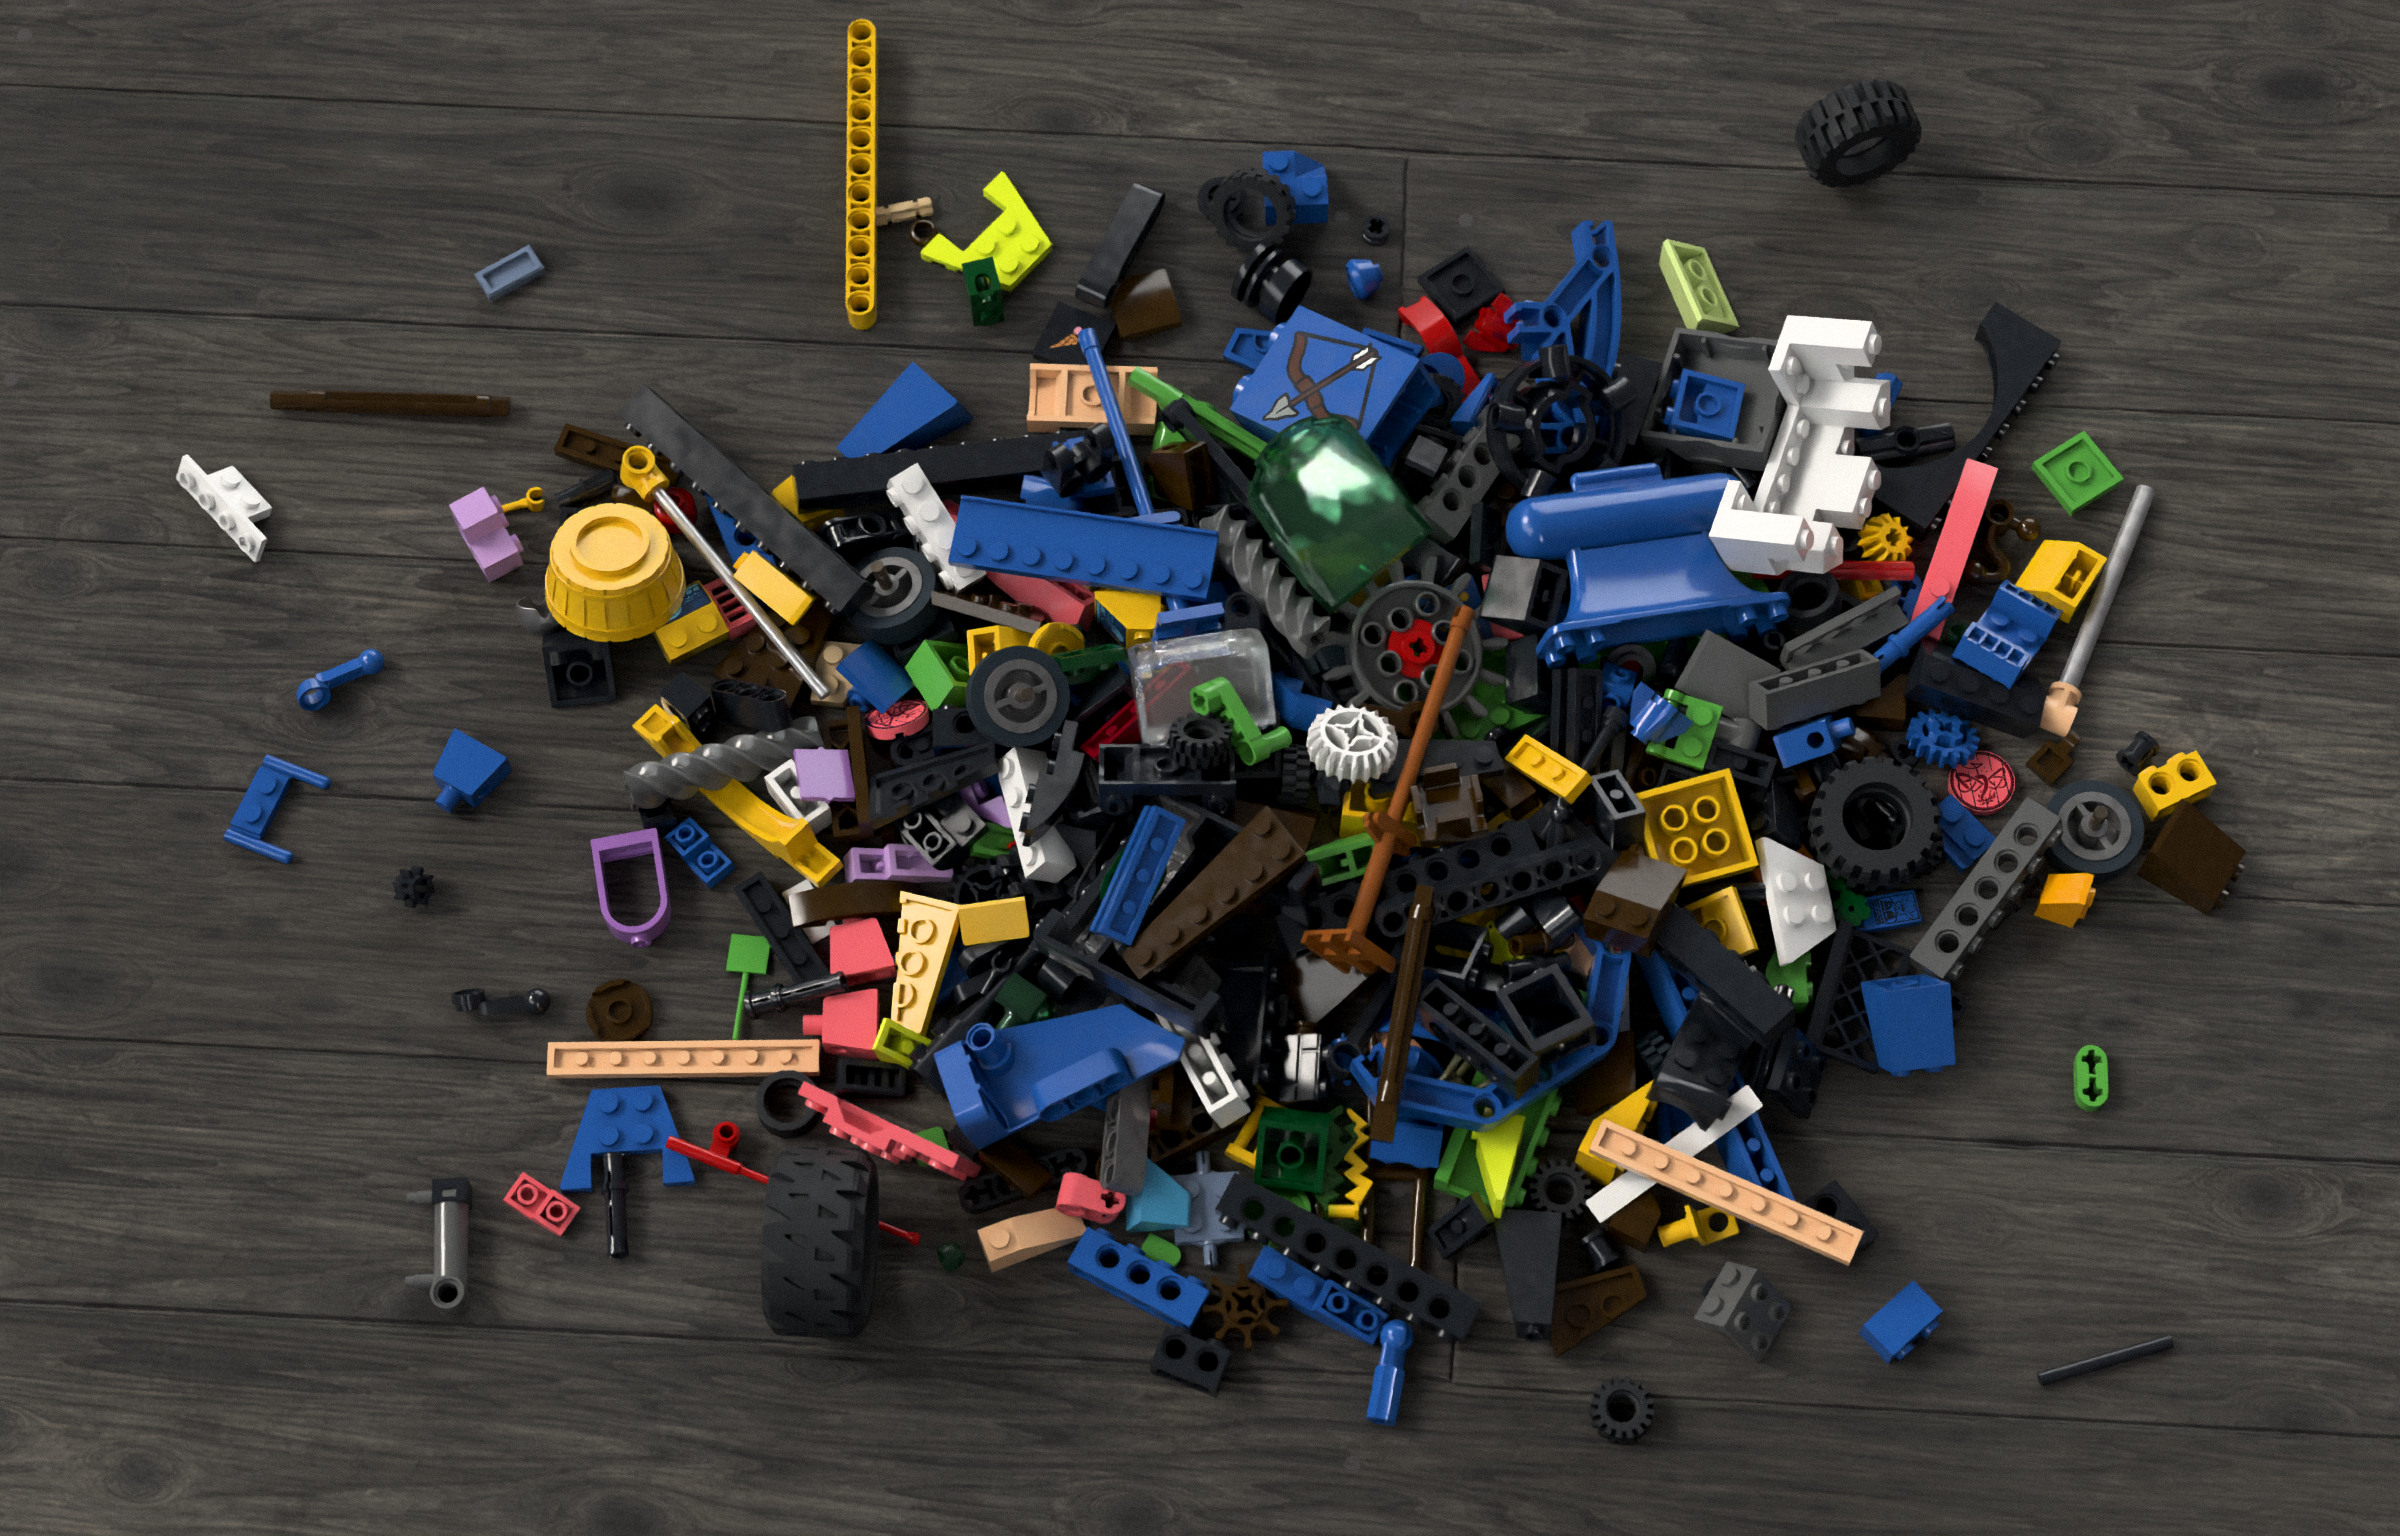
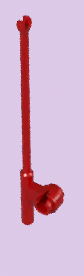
[665,1122,921,1246]

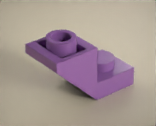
[959,780,1012,828]

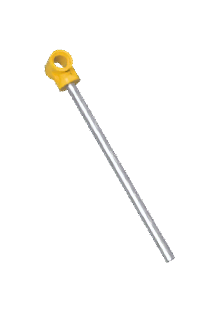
[620,446,831,700]

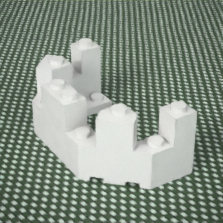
[1709,315,1891,575]

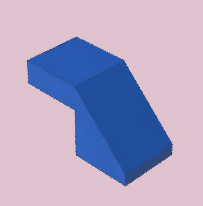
[1263,672,1333,732]

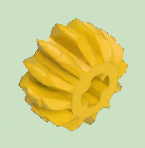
[1857,513,1914,561]

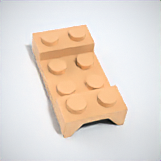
[1027,363,1158,436]

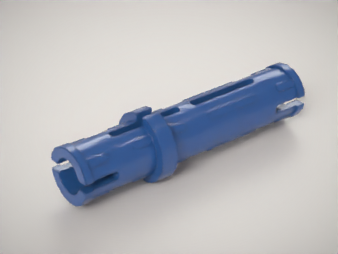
[1873,595,1955,675]

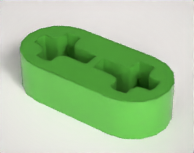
[2073,1045,2108,1112]

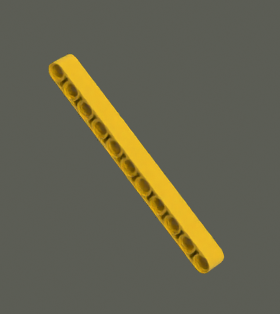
[846,19,878,330]

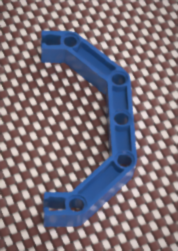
[1349,914,1632,1132]

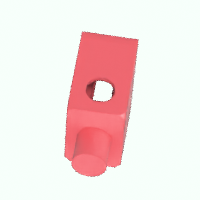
[830,918,897,986]
[803,989,880,1061]

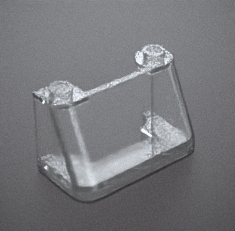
[1127,628,1276,746]

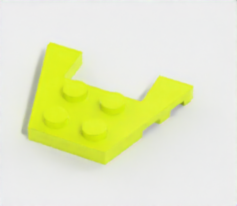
[920,171,1052,292]

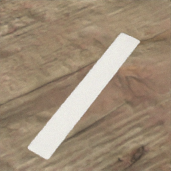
[1586,1085,1763,1222]

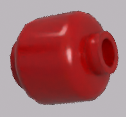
[654,487,698,535]

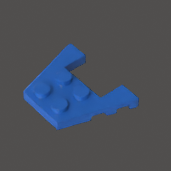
[560,1085,696,1194]

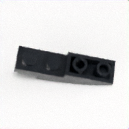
[1019,720,1085,847]

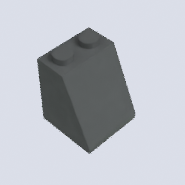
[1675,629,1784,725]

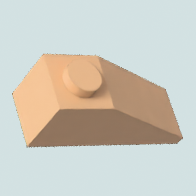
[977,1208,1086,1272]

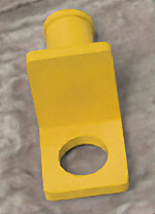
[1657,1204,1740,1248]

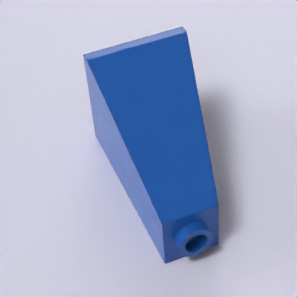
[836,362,974,458]

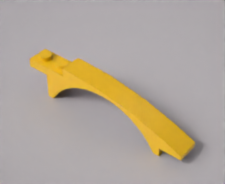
[632,704,844,888]

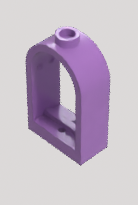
[590,828,671,948]

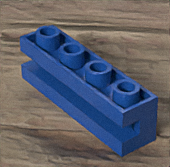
[1089,806,1186,946]

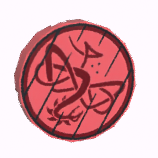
[864,698,930,740]
[1948,751,2015,816]

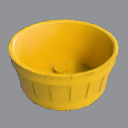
[545,503,686,642]

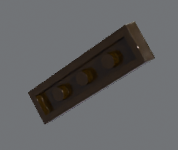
[554,423,681,488]

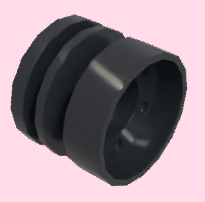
[1231,241,1313,326]

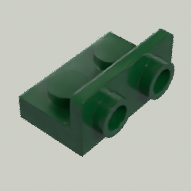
[1049,643,1126,686]

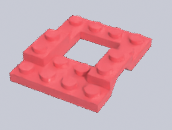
[798,1081,982,1182]

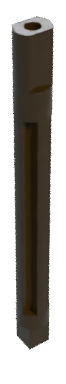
[270,390,511,417]
[1369,885,1435,1144]

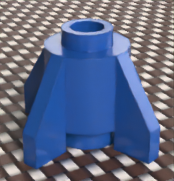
[1629,681,1693,745]

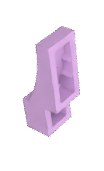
[843,844,953,883]

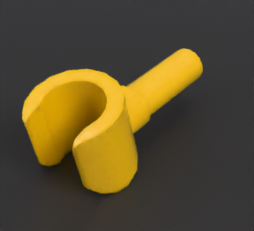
[501,487,545,513]

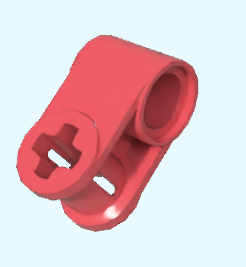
[1056,1173,1126,1224]

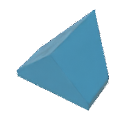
[1126,1157,1191,1233]

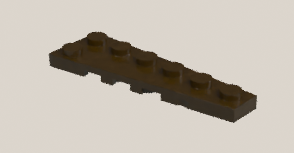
[1121,806,1308,984]

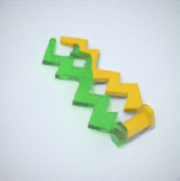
[1311,1105,1373,1221]

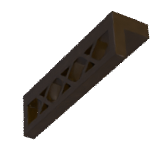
[822,706,874,842]

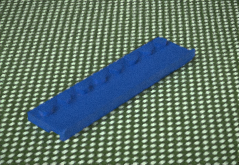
[948,495,1219,603]

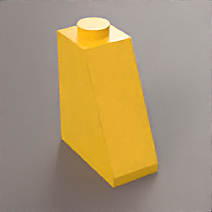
[733,550,818,625]

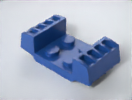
[1952,579,2063,689]

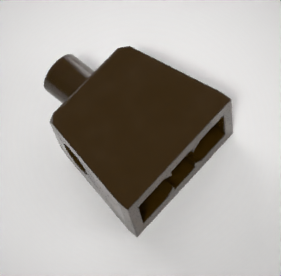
[1144,442,1216,511]

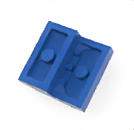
[836,639,915,715]

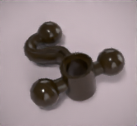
[1962,498,2041,586]

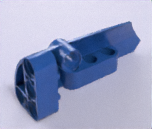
[934,1004,1187,1150]

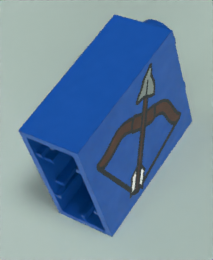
[1229,305,1440,495]

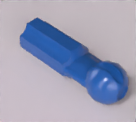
[1366,1319,1414,1426]

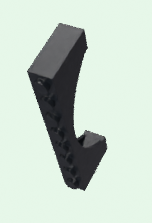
[1871,302,2061,542]

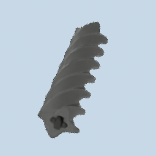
[1199,504,1336,659]
[622,716,825,812]

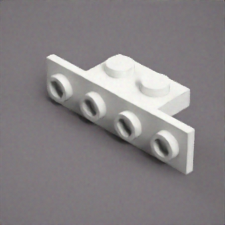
[176,454,272,563]

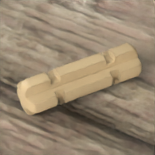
[876,197,933,226]

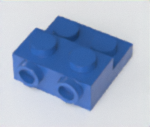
[1662,368,1746,442]

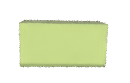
[1659,239,1739,334]

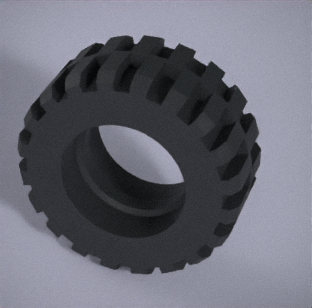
[1794,79,1922,188]
[1808,756,1941,891]

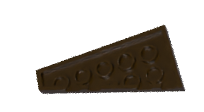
[712,546,866,713]

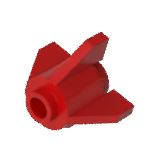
[1462,292,1520,352]

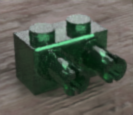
[994,972,1057,1030]

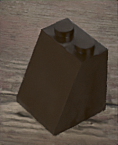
[2137,799,2246,916]

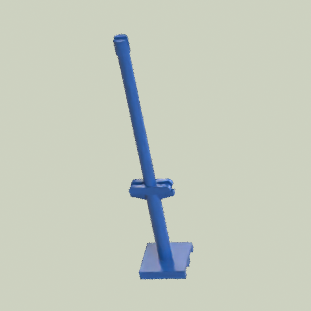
[1077,328,1224,661]

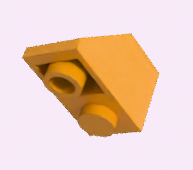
[2034,873,2096,928]

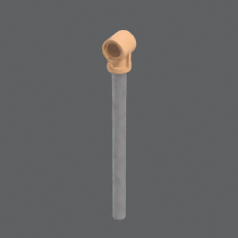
[2039,485,2155,738]

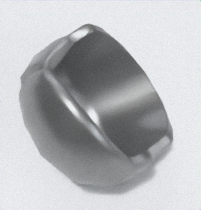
[516,596,562,635]

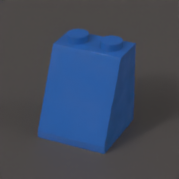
[1861,974,1956,1077]

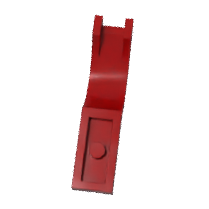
[1397,296,1490,403]

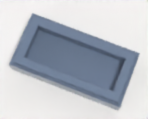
[474,245,546,302]

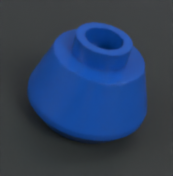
[1345,259,1383,301]

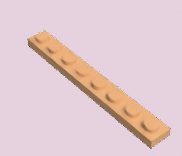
[546,1039,821,1079]
[1589,1119,1863,1266]

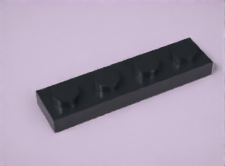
[733,871,830,990]

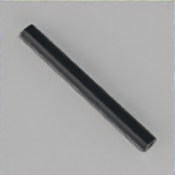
[2037,1334,2174,1386]

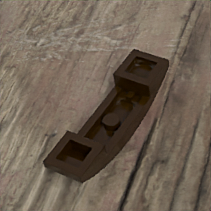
[788,880,922,929]

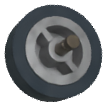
[847,547,942,645]
[965,646,1070,747]
[2043,780,2144,884]

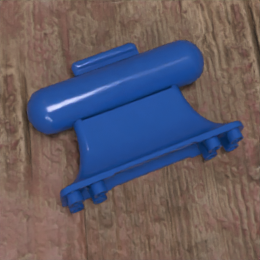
[1505,463,1791,669]

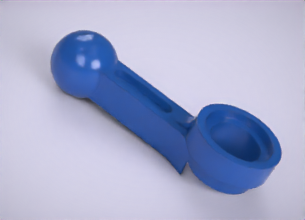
[296,649,385,711]

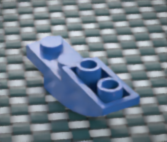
[1248,1245,1388,1345]

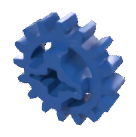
[1906,709,1980,769]

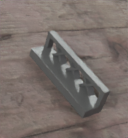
[1779,586,1910,671]

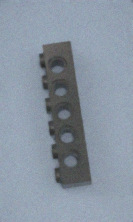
[1411,380,1530,545]
[1909,797,2063,983]

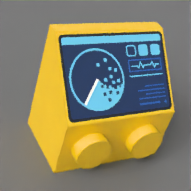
[652,580,729,667]
[1095,591,1161,655]

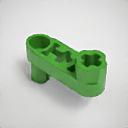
[1190,677,1292,766]

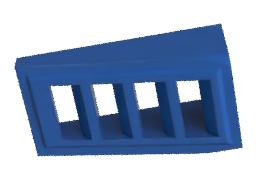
[1450,373,1499,437]

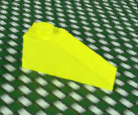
[1471,1107,1525,1219]

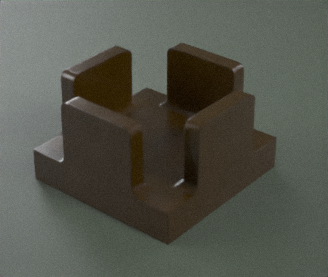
[1410,763,1488,849]

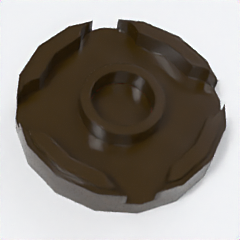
[585,979,654,1042]

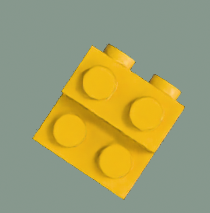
[1685,886,1759,957]

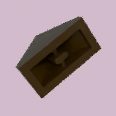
[1851,672,1907,732]

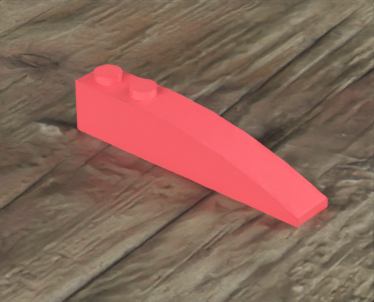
[1910,458,1998,642]
[942,499,1095,632]

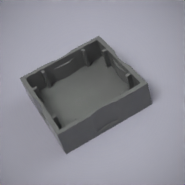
[1640,327,1788,472]

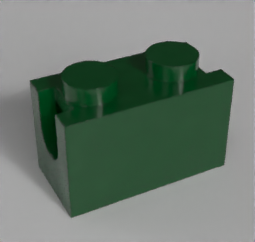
[962,257,1004,326]

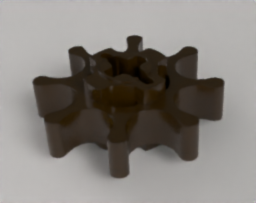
[1202,1263,1289,1353]

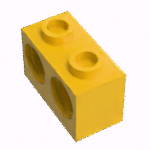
[2132,750,2217,822]

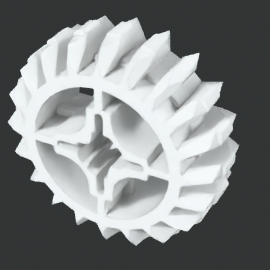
[1306,704,1398,784]

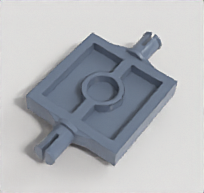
[1170,1151,1244,1268]

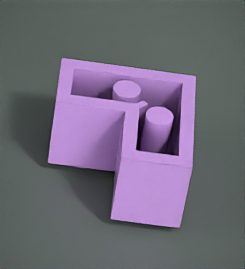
[449,487,524,583]

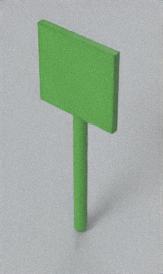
[726,934,770,1040]

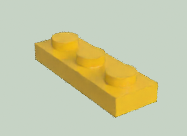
[1504,734,1593,804]

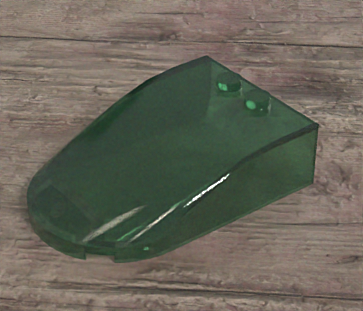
[1247,414,1434,615]

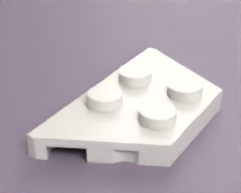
[1755,837,1837,966]

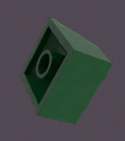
[1254,1106,1332,1193]

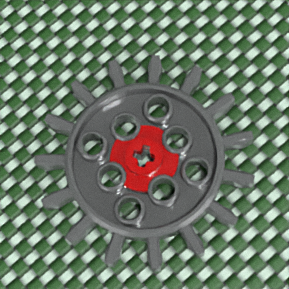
[1323,555,1508,740]

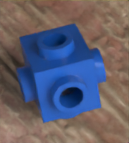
[1602,662,1637,715]

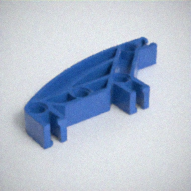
[1503,220,1621,463]

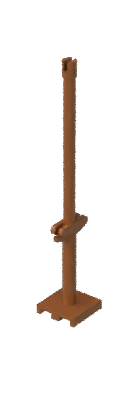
[1300,605,1475,974]

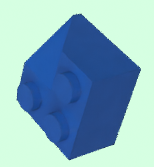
[1262,151,1328,225]

